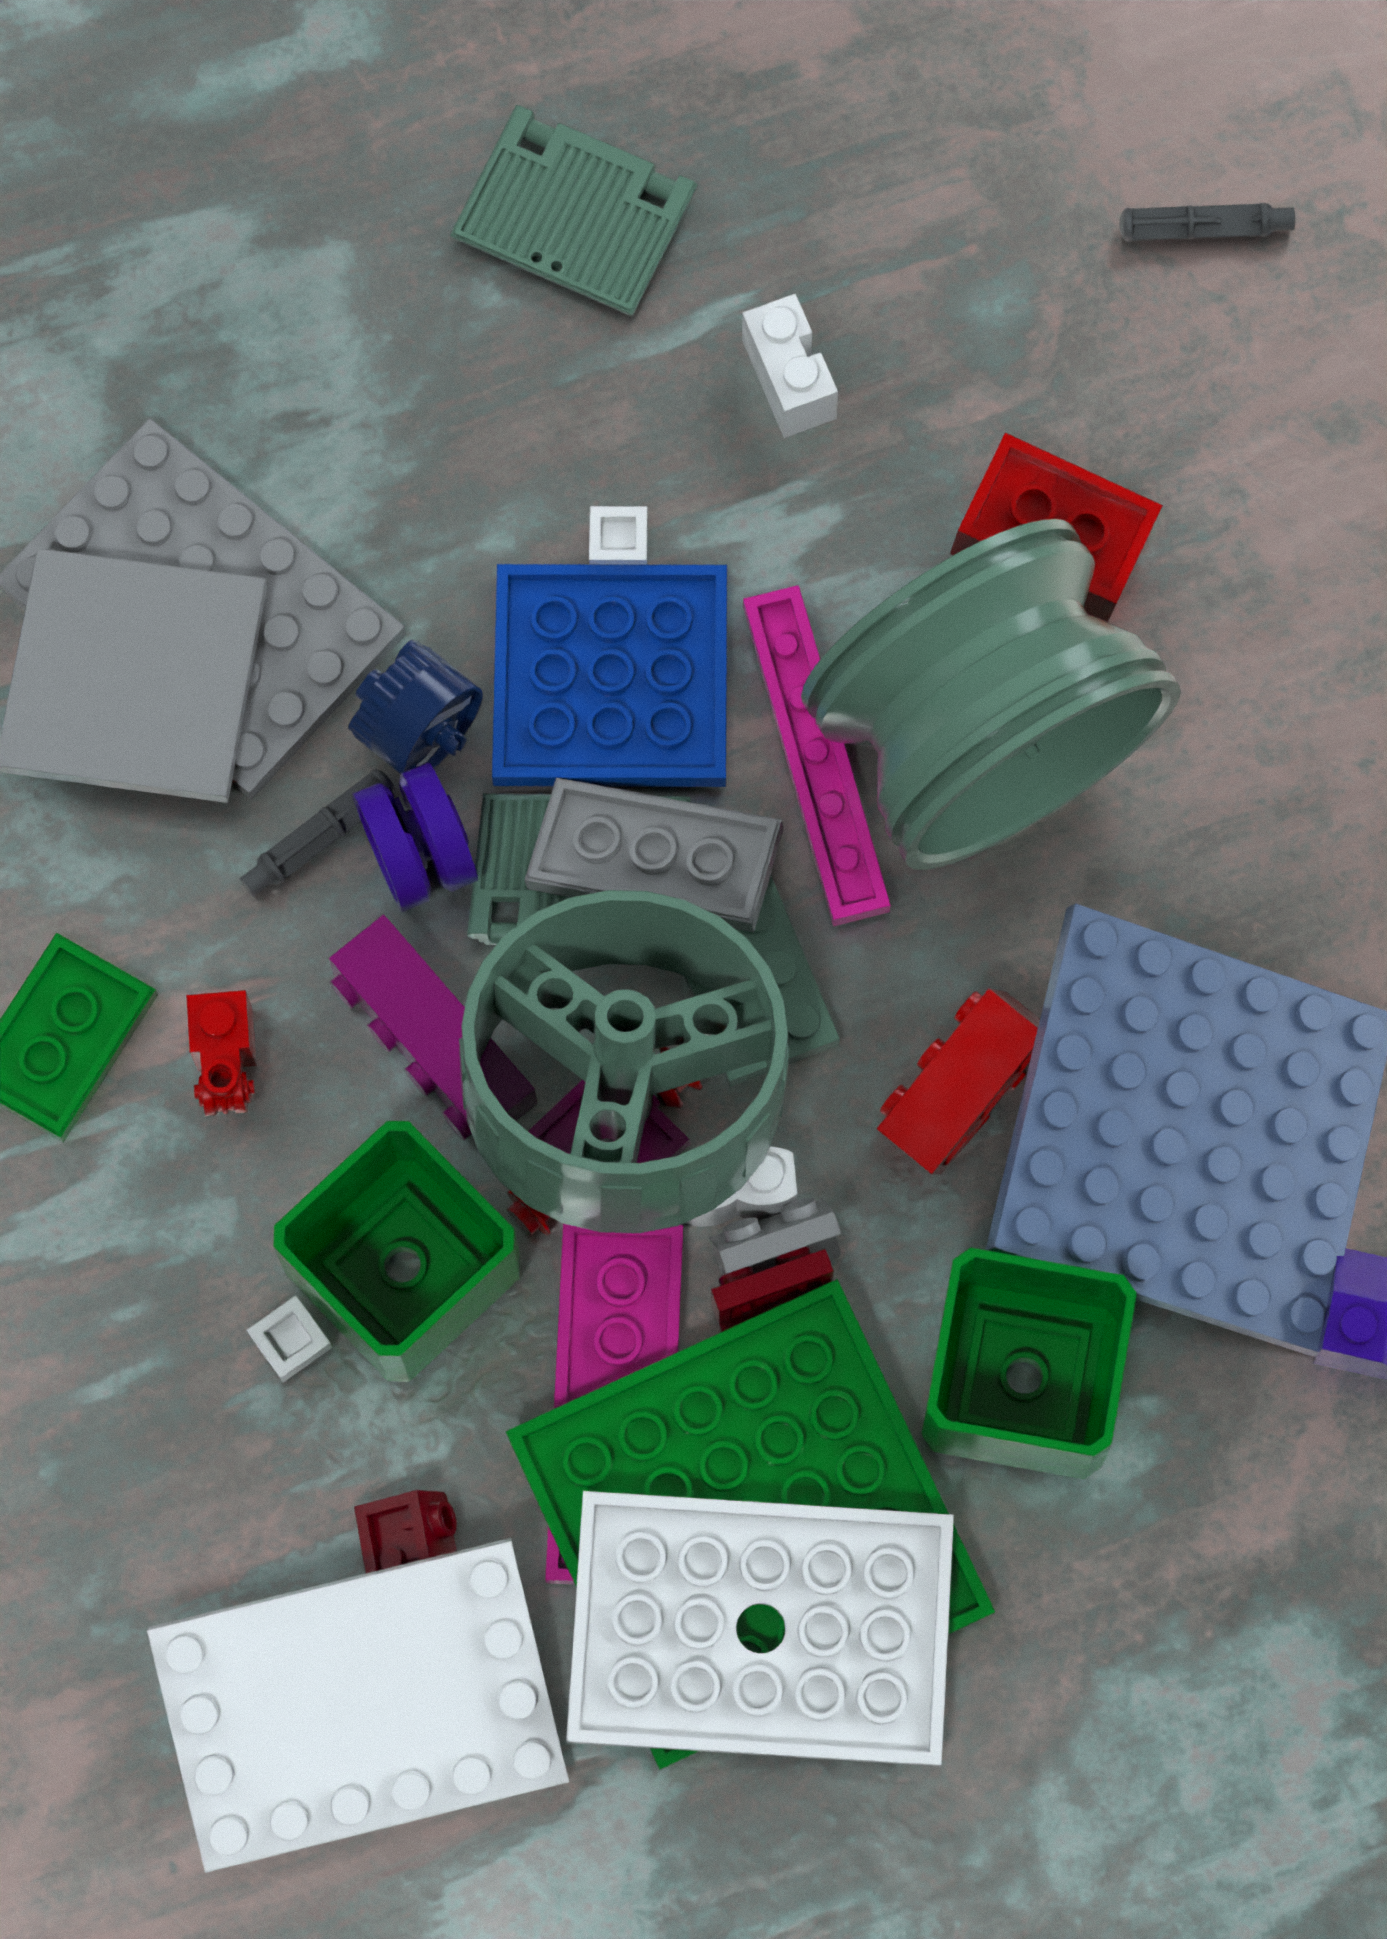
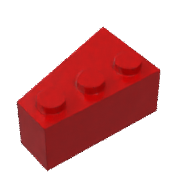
[877,988,1040,1174]

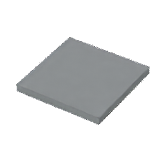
[0,548,267,803]

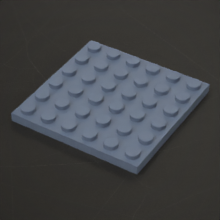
[985,903,1387,1357]

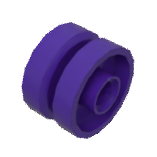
[352,762,478,912]

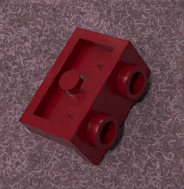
[354,1490,457,1573]

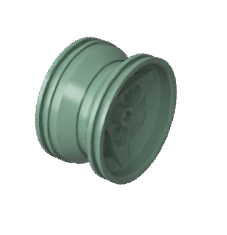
[801,519,1181,870]

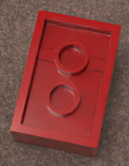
[950,433,1163,622]

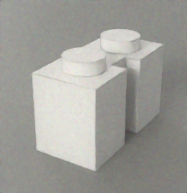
[742,293,838,438]

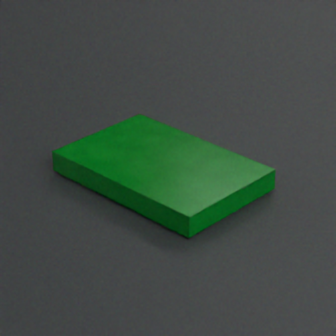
[0,933,158,1143]

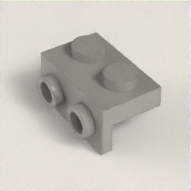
[709,1198,841,1276]

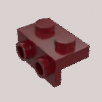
[711,1247,834,1332]

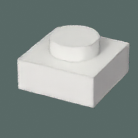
[589,506,648,565]
[246,1295,332,1382]

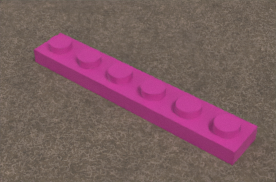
[743,585,891,927]

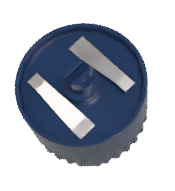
[348,640,483,774]

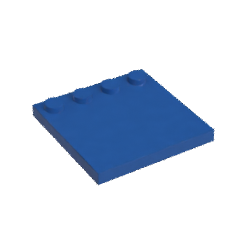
[492,564,727,787]

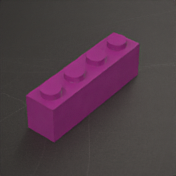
[329,914,538,1140]

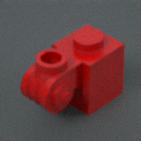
[186,990,257,1116]

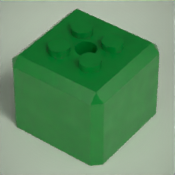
[273,1121,520,1382]
[921,1248,1137,1480]

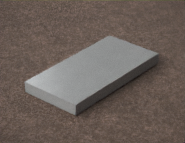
[524,778,784,932]

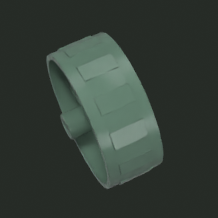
[459,890,790,1233]

